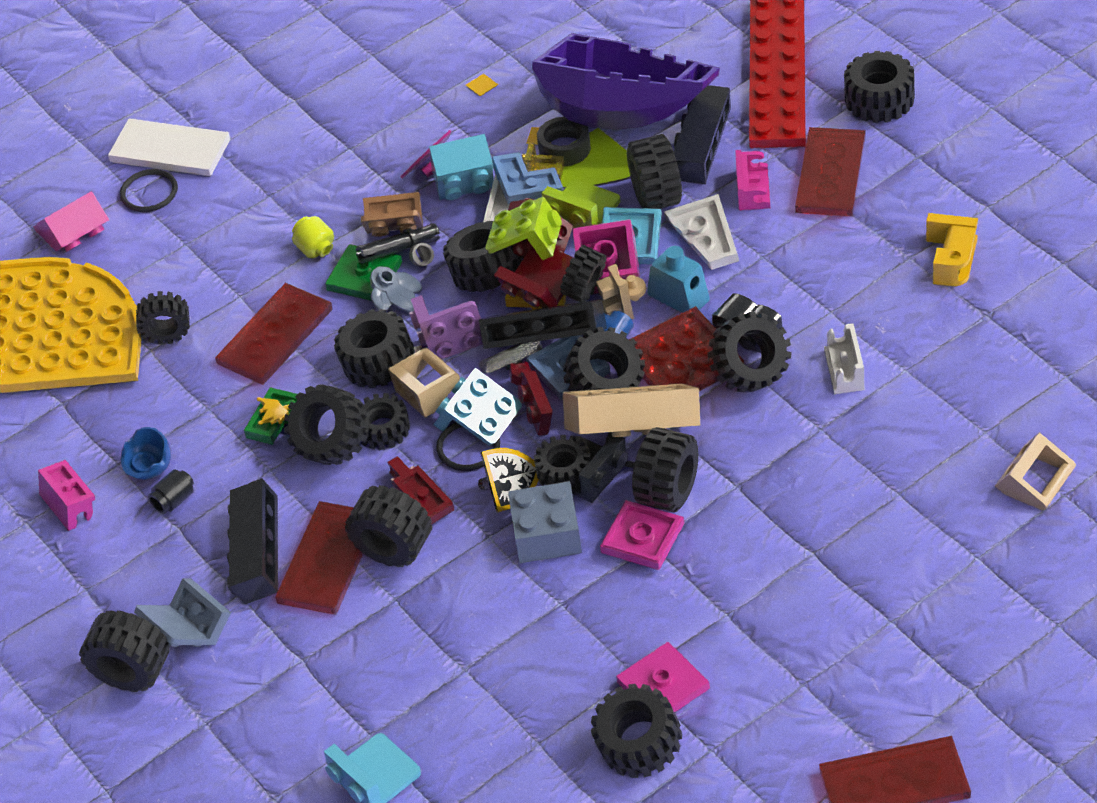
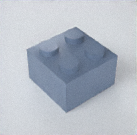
[508,481,582,563]

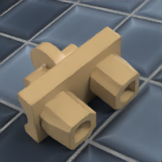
[596,264,646,320]

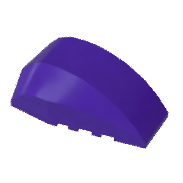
[532,33,720,130]

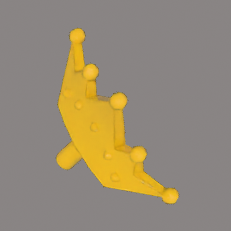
[257,397,291,425]

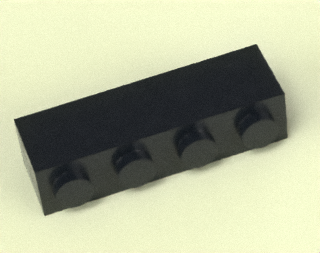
[674,85,731,184]
[479,299,607,349]
[227,478,278,604]

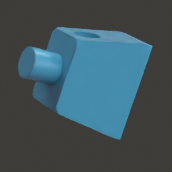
[647,246,710,318]

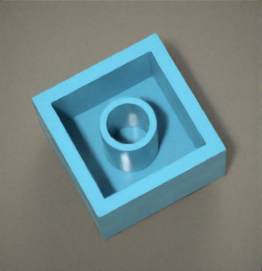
[429,134,494,200]

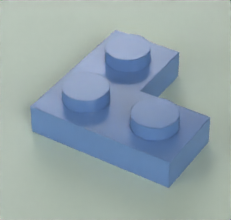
[492,152,563,204]

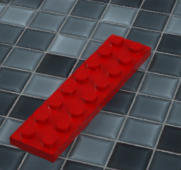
[749,0,806,148]

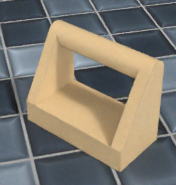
[388,348,460,418]
[995,432,1076,510]

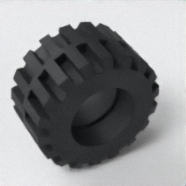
[844,51,915,123]
[627,134,682,209]
[443,221,522,292]
[334,309,415,388]
[707,312,792,392]
[563,327,645,392]
[284,384,369,465]
[632,427,698,512]
[344,485,433,567]
[79,610,170,692]
[591,684,682,778]

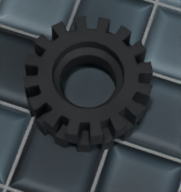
[560,245,607,302]
[136,291,190,345]
[361,393,410,450]
[534,435,591,490]

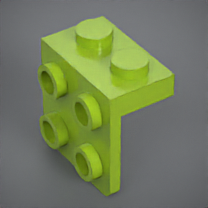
[541,179,621,228]
[486,196,562,260]

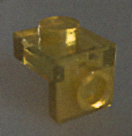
[522,143,565,181]

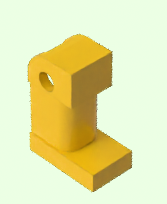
[926,213,978,286]

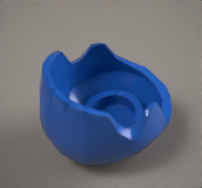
[121,427,171,480]

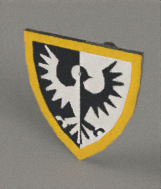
[478,448,539,513]

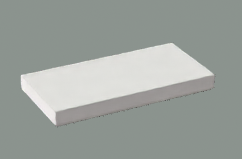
[108,118,230,177]

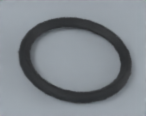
[120,169,178,212]
[436,423,500,471]

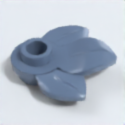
[370,266,422,313]

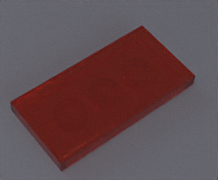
[795,127,866,216]
[215,282,333,385]
[276,501,363,615]
[819,736,971,803]

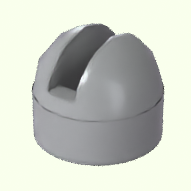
[409,243,434,267]

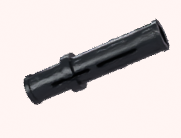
[356,223,440,264]

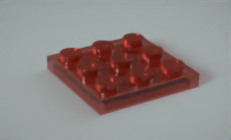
[629,306,744,391]

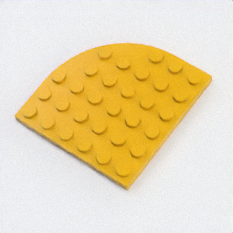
[0,257,142,393]

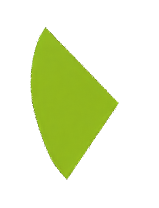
[527,128,630,187]

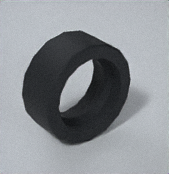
[537,117,591,167]

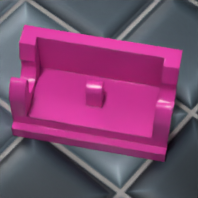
[735,150,771,210]
[38,460,95,531]

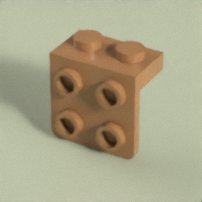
[361,192,423,237]

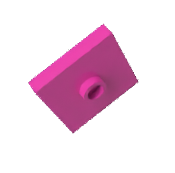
[600,500,684,570]
[616,642,710,712]

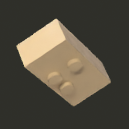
[563,384,700,437]

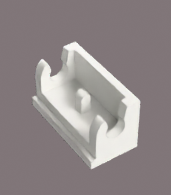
[824,324,865,394]

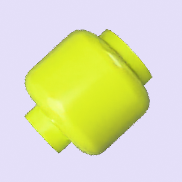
[292,216,334,259]

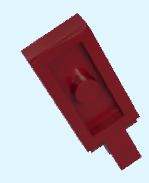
[509,362,553,436]
[387,456,454,524]

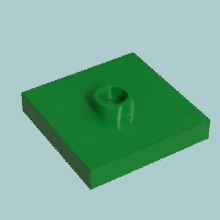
[325,244,402,301]

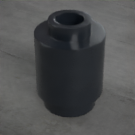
[148,469,194,514]

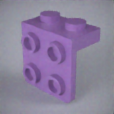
[409,295,483,359]

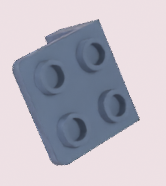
[134,578,231,647]

